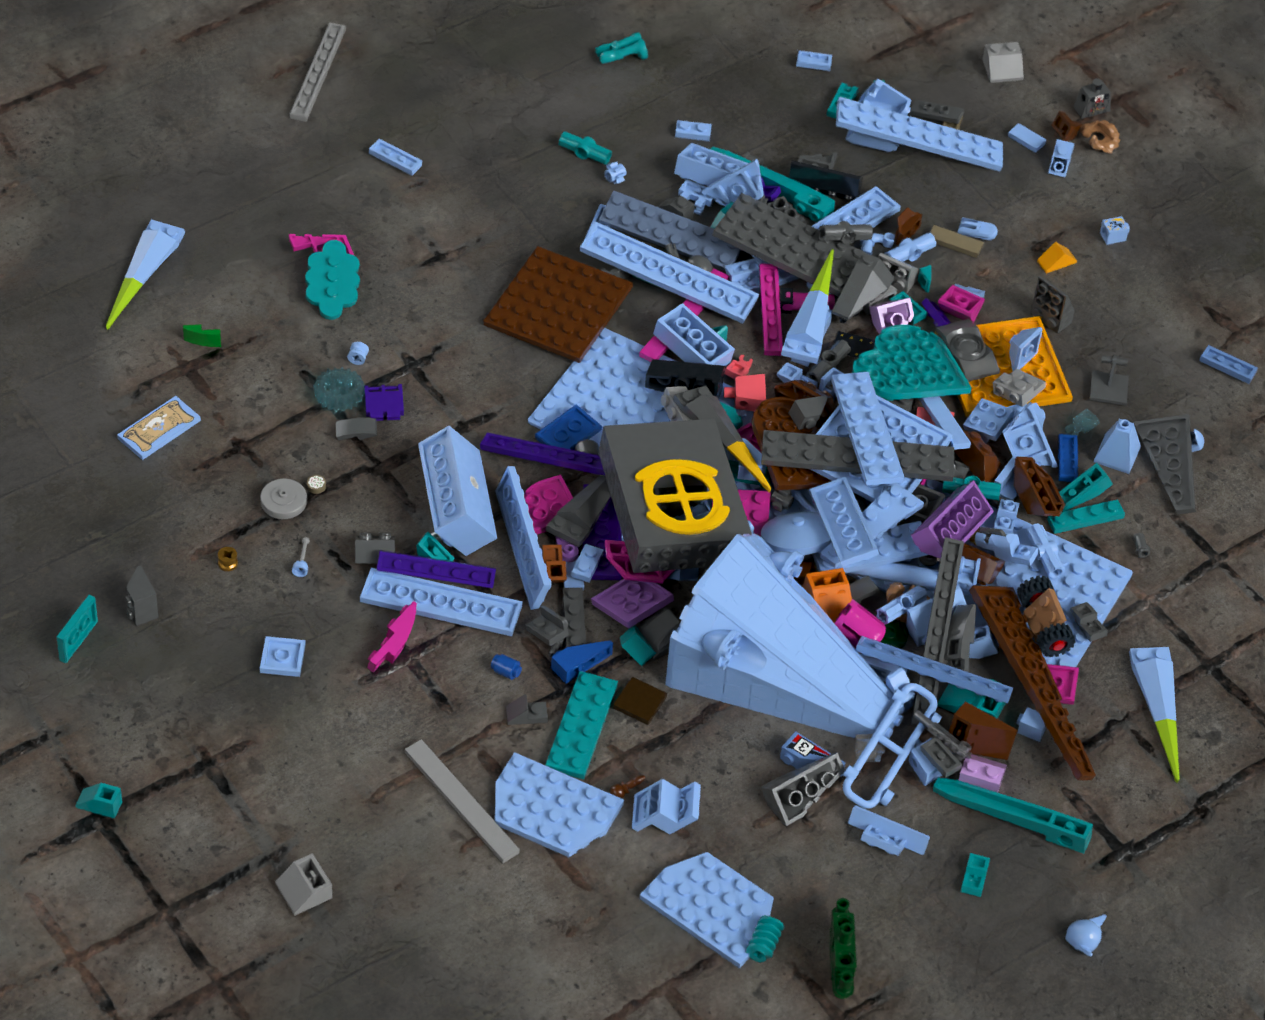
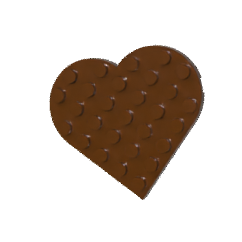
[752,397,831,490]

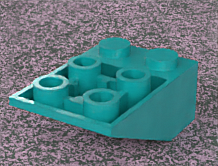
[937,679,1006,719]

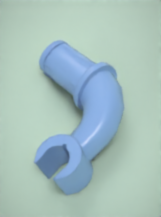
[860,233,895,255]

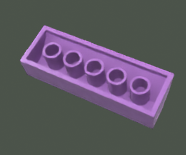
[911,480,994,558]

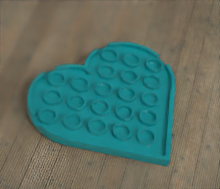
[852,325,972,401]

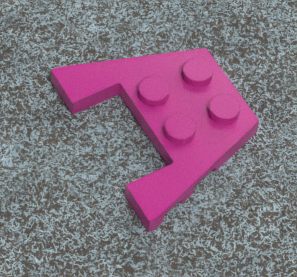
[288,234,354,255]

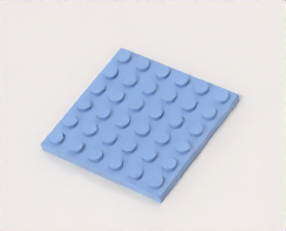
[811,395,953,502]

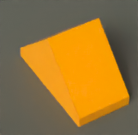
[1037,242,1077,273]

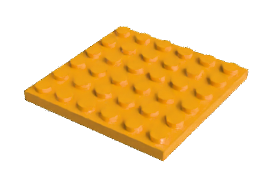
[935,316,1073,417]

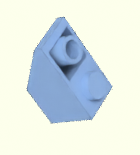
[1048,139,1075,177]
[885,667,915,713]

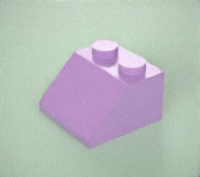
[959,754,1007,793]

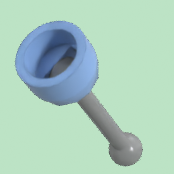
[292,537,310,577]

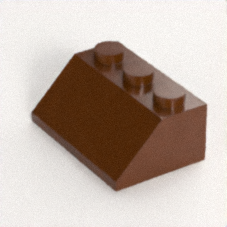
[936,543,1006,586]

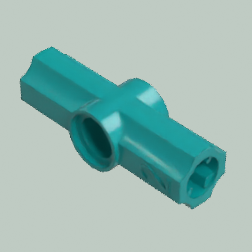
[559,131,612,165]
[942,476,1001,500]

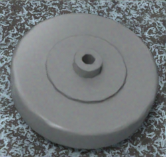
[260,478,307,519]

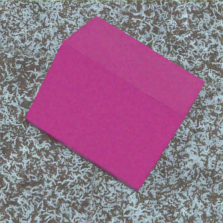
[938,285,985,323]

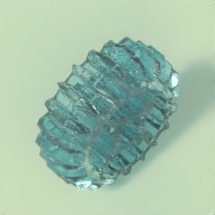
[314,366,365,412]

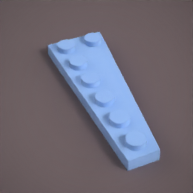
[820,483,924,568]

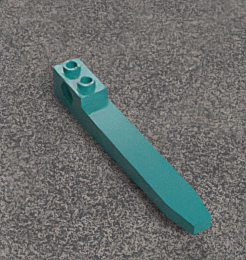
[710,147,835,222]
[933,777,1093,854]

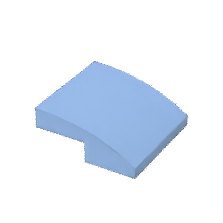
[725,258,762,293]

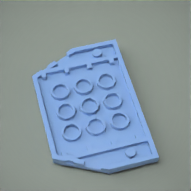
[495,752,624,857]
[640,852,774,969]

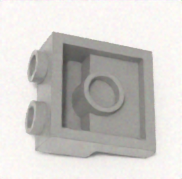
[993,369,1046,407]

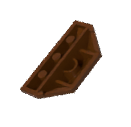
[774,380,835,424]
[949,431,1003,483]
[1014,457,1065,516]

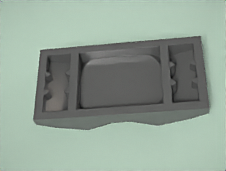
[935,319,1000,382]

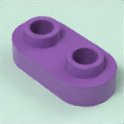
[555,536,579,562]

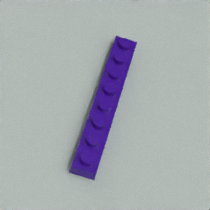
[480,432,605,476]

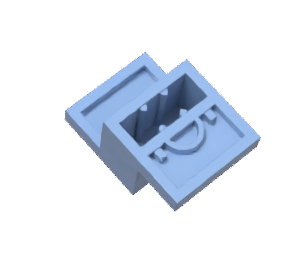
[632,779,701,834]

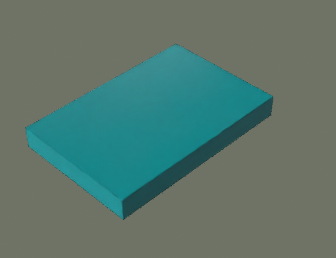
[57,595,98,663]

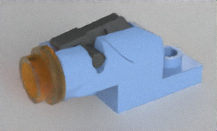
[969,526,1039,566]

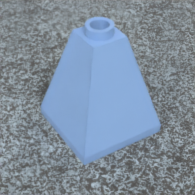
[1094,418,1141,474]

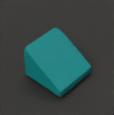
[918,265,931,293]

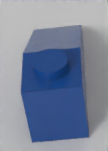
[551,640,613,684]

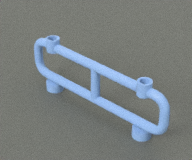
[843,683,942,809]

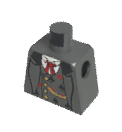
[1074,78,1111,119]

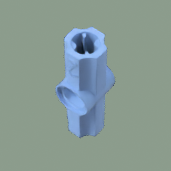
[885,233,936,262]
[1027,523,1065,579]
[876,585,927,625]

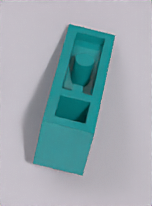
[1059,463,1113,511]

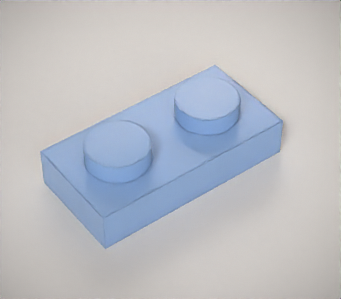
[675,120,712,141]
[571,544,603,583]

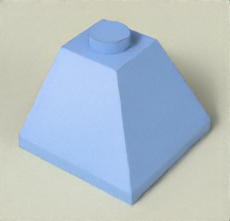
[1009,327,1043,371]

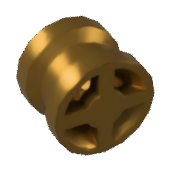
[218,547,238,571]

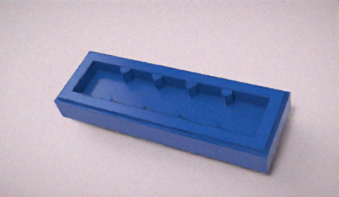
[1058,434,1078,482]

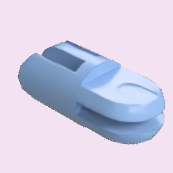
[957,217,997,240]

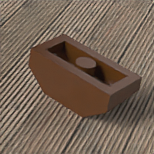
[895,207,922,246]

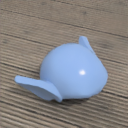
[1065,914,1107,957]

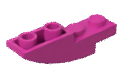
[367,601,417,672]

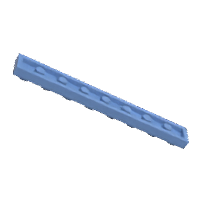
[855,636,1013,703]

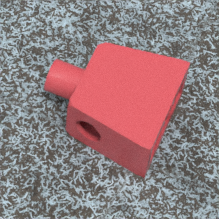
[723,374,766,412]

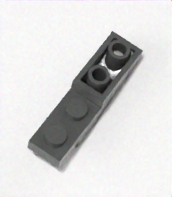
[944,604,976,672]

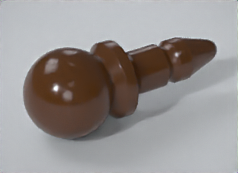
[609,775,646,799]

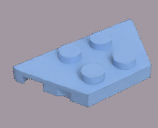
[702,159,764,206]
[1002,402,1058,468]

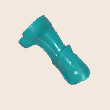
[595,32,648,64]

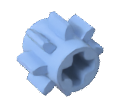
[604,162,626,184]

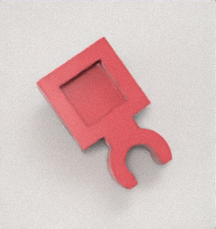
[724,355,753,380]

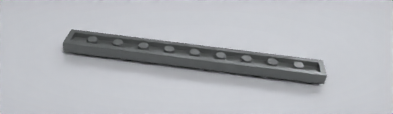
[911,537,964,729]

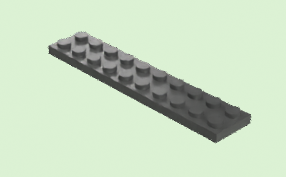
[761,430,954,482]

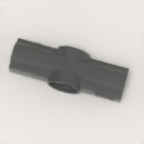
[818,221,873,244]
[807,339,851,384]

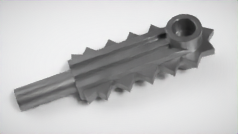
[913,710,972,761]

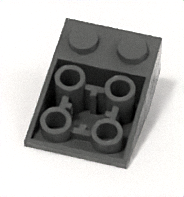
[1031,276,1075,333]

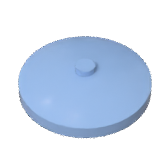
[761,511,831,555]

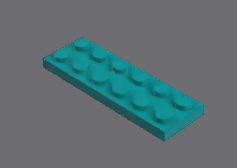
[545,671,618,780]

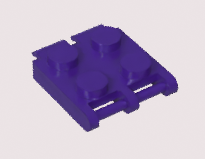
[364,384,404,421]

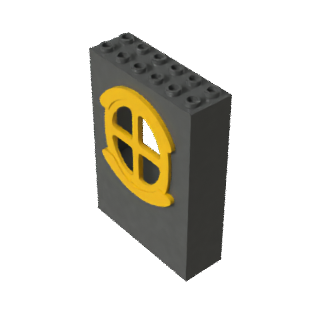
[598,419,752,573]

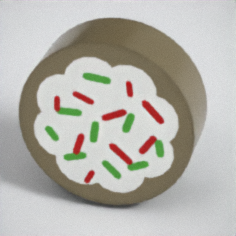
[307,475,326,494]

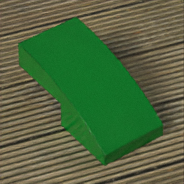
[183,324,221,347]

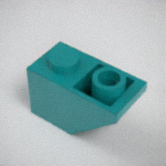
[75,783,122,818]

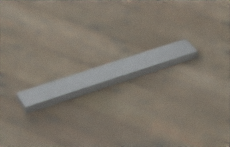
[290,22,346,122]
[405,739,520,863]

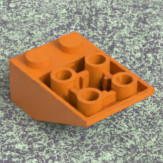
[802,568,852,623]

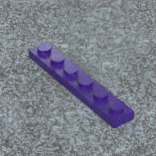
[377,550,496,588]

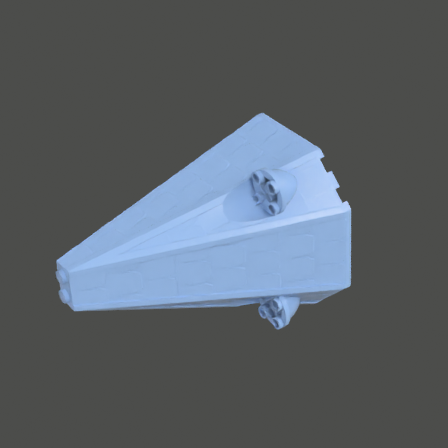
[665,533,903,745]

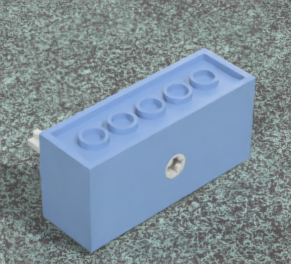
[418,426,497,556]

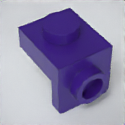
[761,177,782,203]

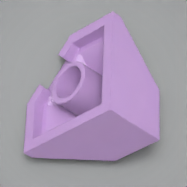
[869,298,914,334]

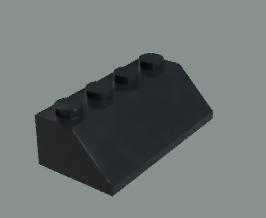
[789,160,864,200]

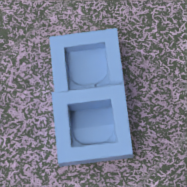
[777,362,818,387]

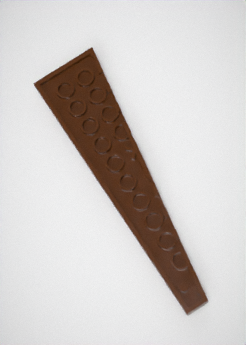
[969,585,1096,780]

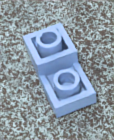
[994,499,1020,533]

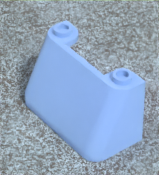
[846,78,911,152]

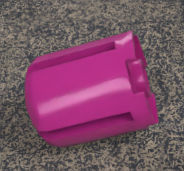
[834,599,886,654]

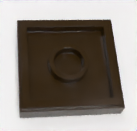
[613,677,667,725]

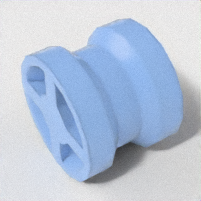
[347,342,369,365]

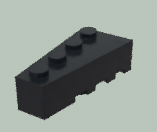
[645,359,725,400]

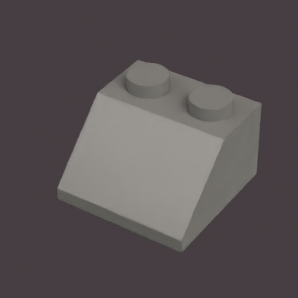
[982,42,1024,83]

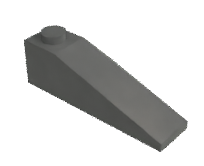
[832,252,894,320]
[761,752,845,826]

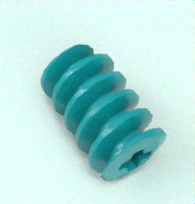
[746,915,784,962]

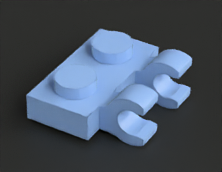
[678,179,715,215]

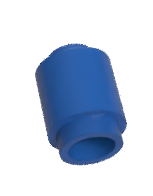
[491,654,522,680]

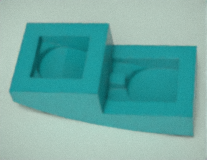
[961,853,990,897]

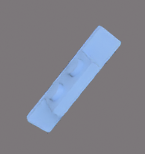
[848,805,930,856]

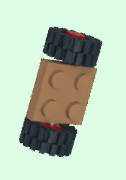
[1017,576,1076,657]

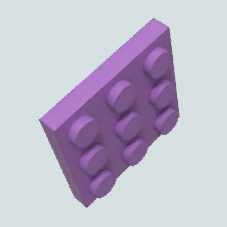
[591,579,674,629]

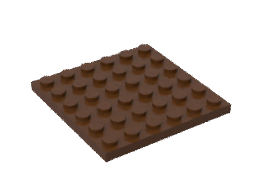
[483,246,633,363]

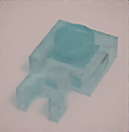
[1065,409,1099,436]

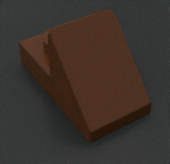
[1052,111,1082,142]

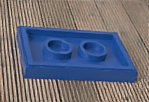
[535,404,602,450]

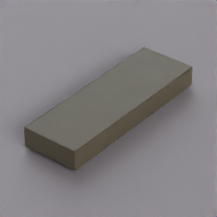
[930,225,984,258]

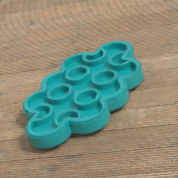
[305,240,360,320]

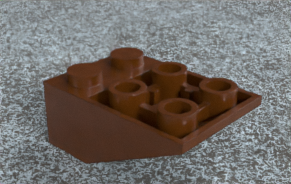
[949,702,1018,760]

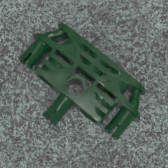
[829,898,857,999]

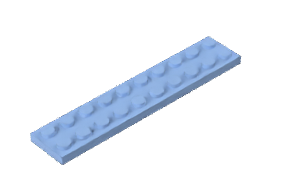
[836,97,1003,171]
[580,222,759,324]

